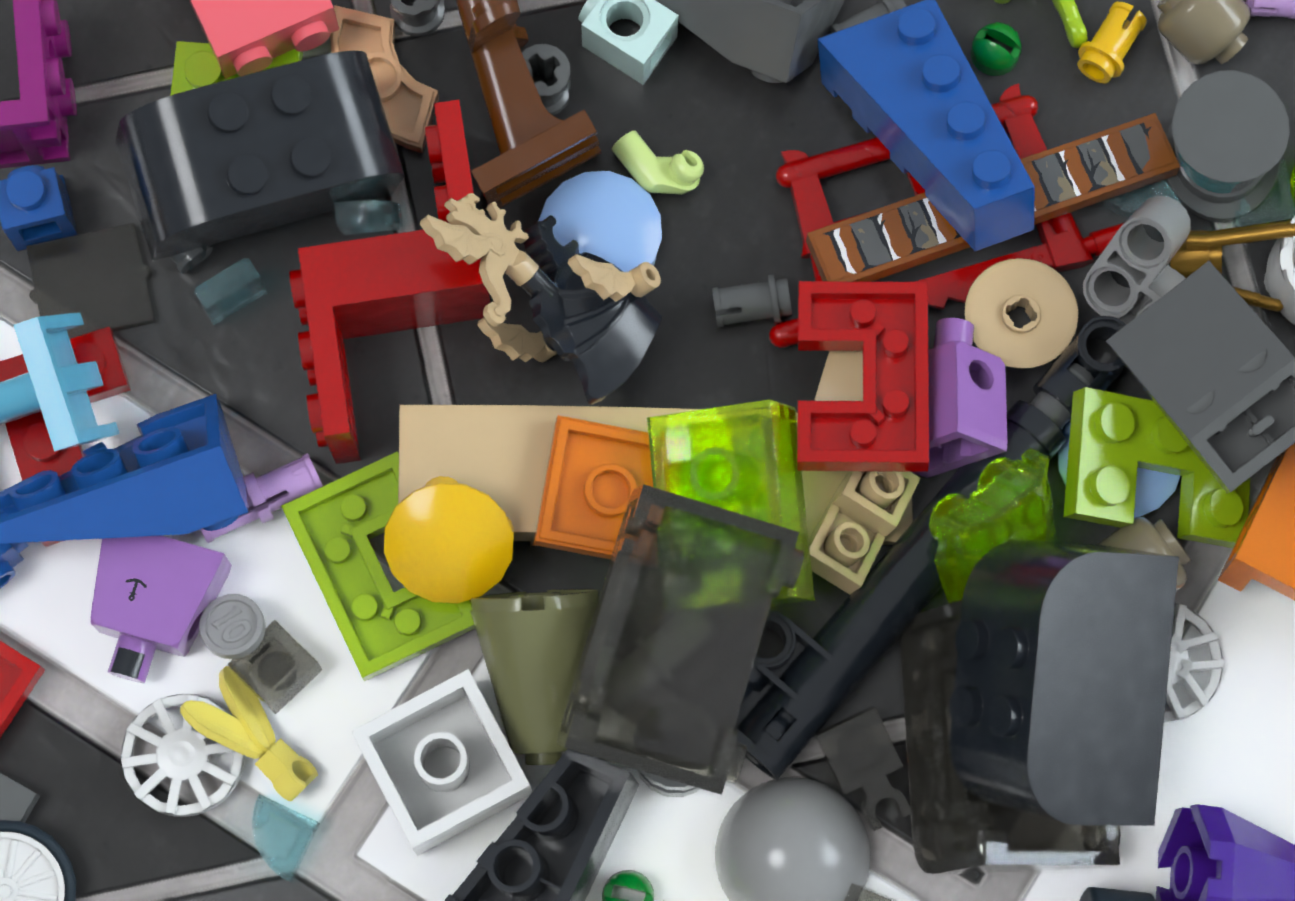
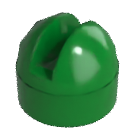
[970,22,1022,76]
[602,870,654,901]

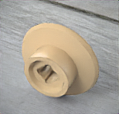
[965,258,1078,368]

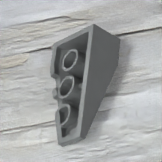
[655,0,845,83]

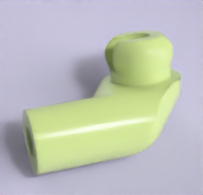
[612,131,704,195]

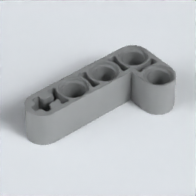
[1083,196,1190,325]

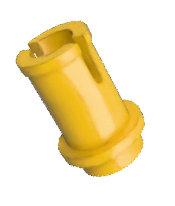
[1077,1,1147,84]

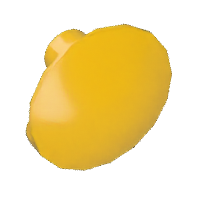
[384,476,514,604]

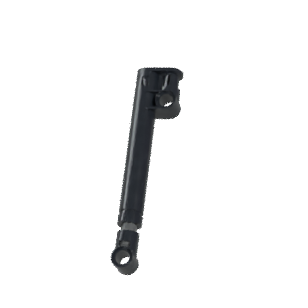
[678,316,1126,780]

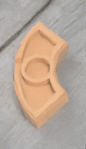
[330,5,439,153]

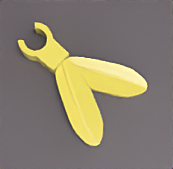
[180,666,318,802]

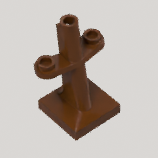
[456,0,601,209]

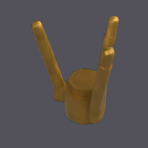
[1170,220,1295,312]

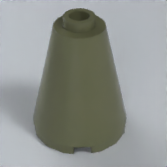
[470,589,600,765]

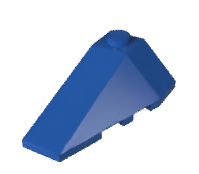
[0,394,248,544]

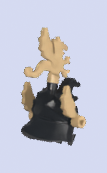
[420,193,662,405]

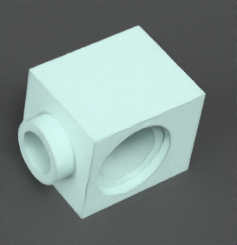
[578,0,678,85]

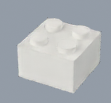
[351,669,532,856]

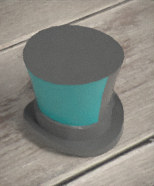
[1164,70,1290,222]

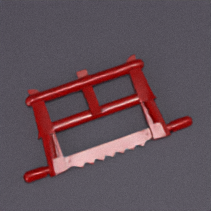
[769,83,1125,348]

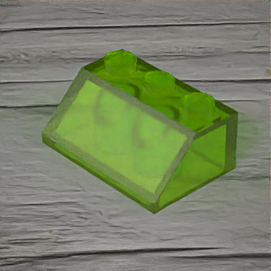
[647,400,815,613]

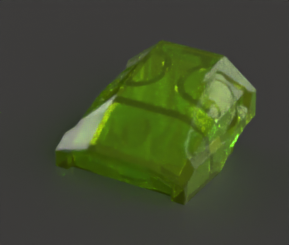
[929,448,1056,614]

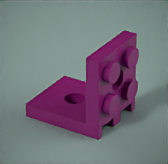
[0,0,77,169]

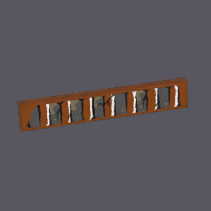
[806,113,1180,282]

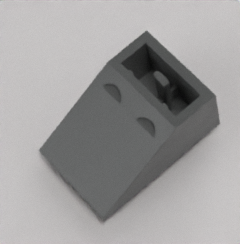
[1106,261,1295,493]

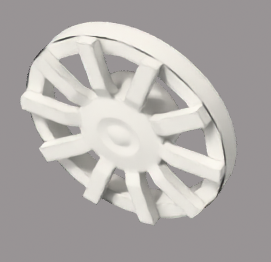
[121,694,245,817]

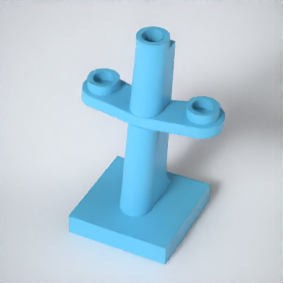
[0,312,120,451]

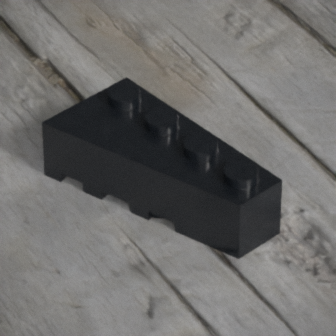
[444,745,640,901]

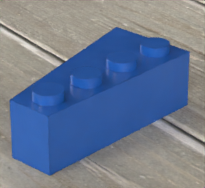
[818,0,1035,251]

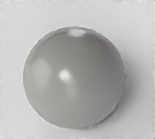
[715,777,871,901]

